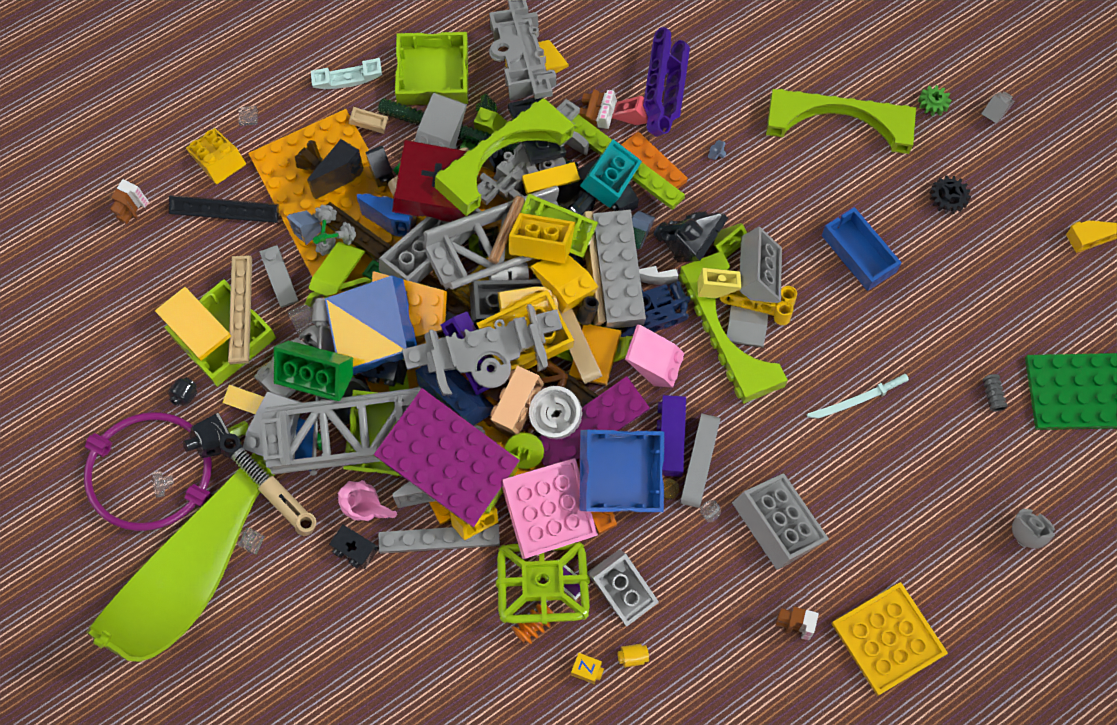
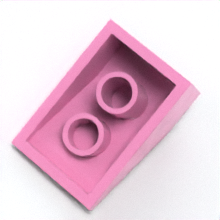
[625,325,684,387]

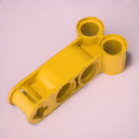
[720,286,797,325]

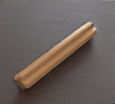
[488,196,525,264]

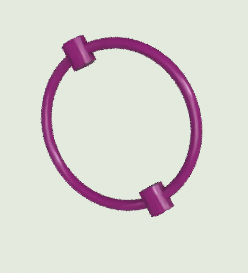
[84,412,212,531]

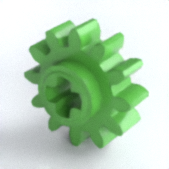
[918,85,952,116]

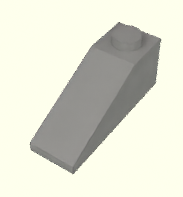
[259,245,299,308]

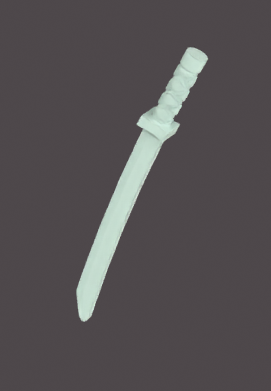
[807,374,909,418]

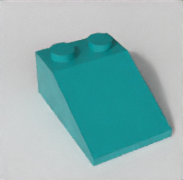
[580,139,642,208]

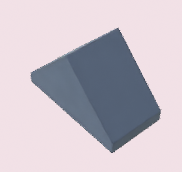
[632,211,655,249]

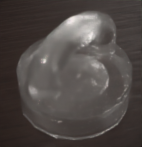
[700,500,721,522]

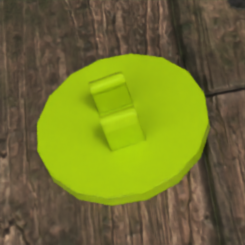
[505,433,544,469]

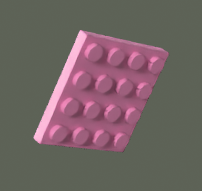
[501,458,598,559]

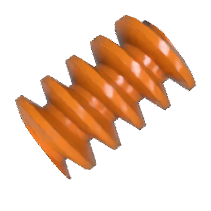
[511,604,553,645]

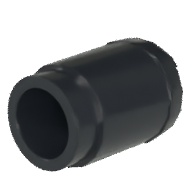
[576,296,599,325]

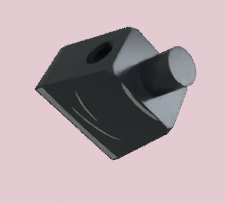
[183,412,234,458]

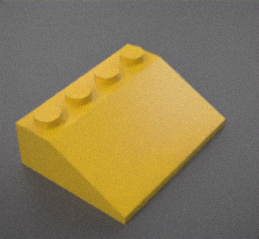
[477,290,574,373]

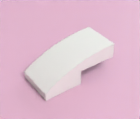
[639,266,678,285]

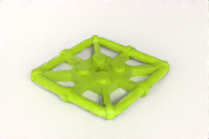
[496,542,590,624]

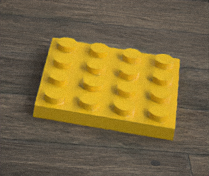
[831,582,948,696]

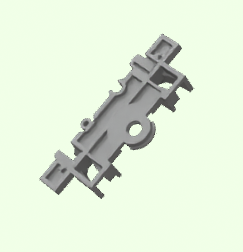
[489,0,556,101]

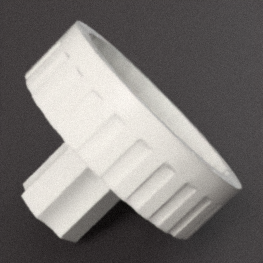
[529,386,582,439]

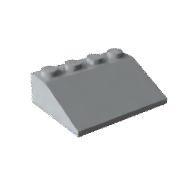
[732,473,829,570]

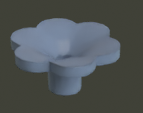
[708,140,726,160]

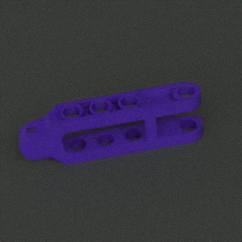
[643,26,690,137]

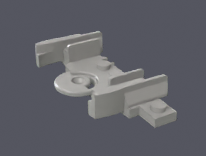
[477,99,589,205]
[402,304,562,396]

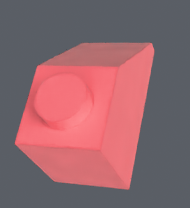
[612,96,648,125]

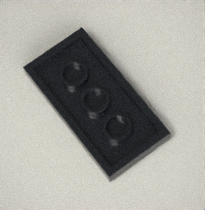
[508,97,566,165]

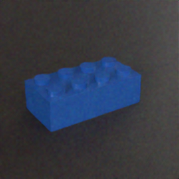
[821,207,902,291]

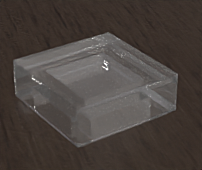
[239,106,258,126]

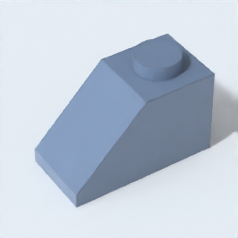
[287,210,322,245]

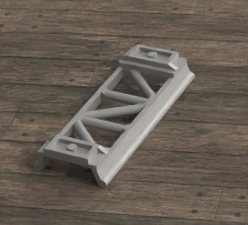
[423,186,559,289]
[260,388,421,475]

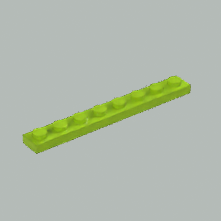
[572,114,685,210]

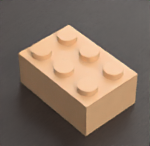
[490,366,544,435]

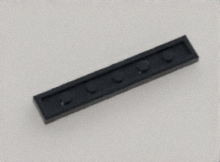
[169,195,279,223]

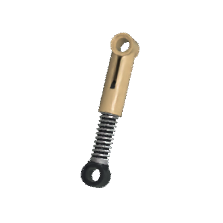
[219,433,316,536]

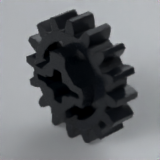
[929,175,971,214]

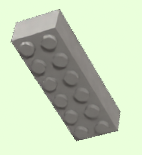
[379,208,481,293]
[593,210,646,329]

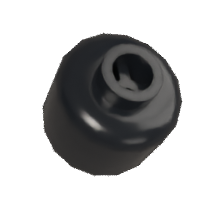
[168,377,198,406]

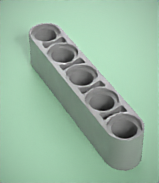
[680,413,720,508]

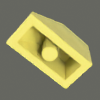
[697,268,741,298]

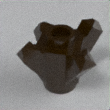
[295,140,323,172]

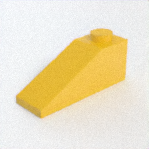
[1066,220,1117,253]

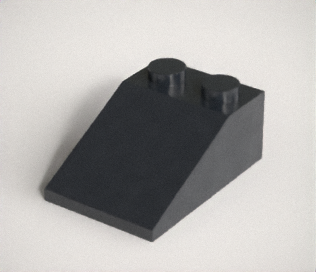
[307,139,364,199]

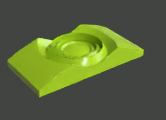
[520,194,598,258]

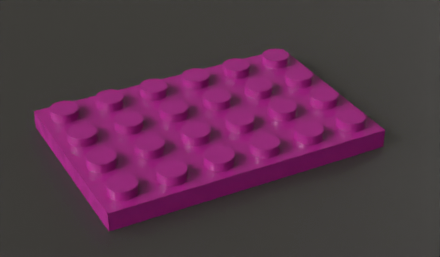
[373,388,520,527]

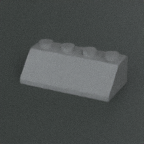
[740,226,782,303]

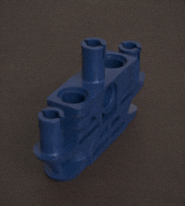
[604,281,690,337]

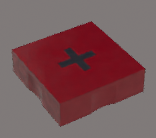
[392,140,469,222]

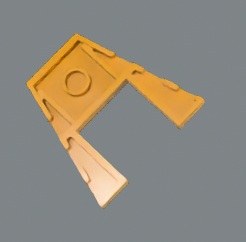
[372,271,447,337]

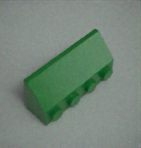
[274,340,353,401]

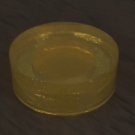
[663,479,679,500]

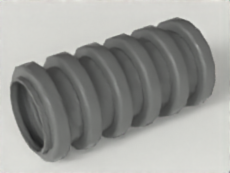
[982,374,1008,412]

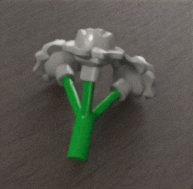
[313,205,356,256]

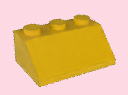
[509,213,575,263]

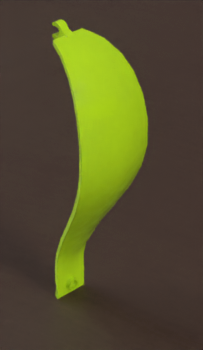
[86,453,276,662]

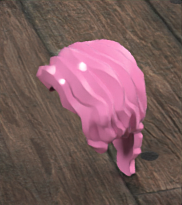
[338,480,397,521]

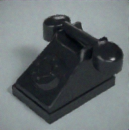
[653,211,729,262]

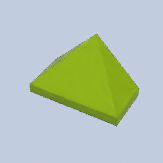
[714,223,747,258]

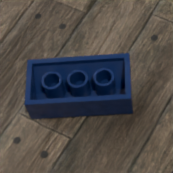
[415,365,494,426]

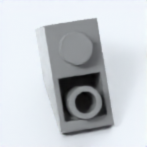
[982,92,1015,123]

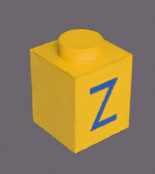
[571,653,604,684]

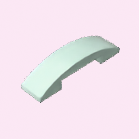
[311,58,382,89]

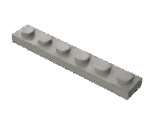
[379,524,500,554]

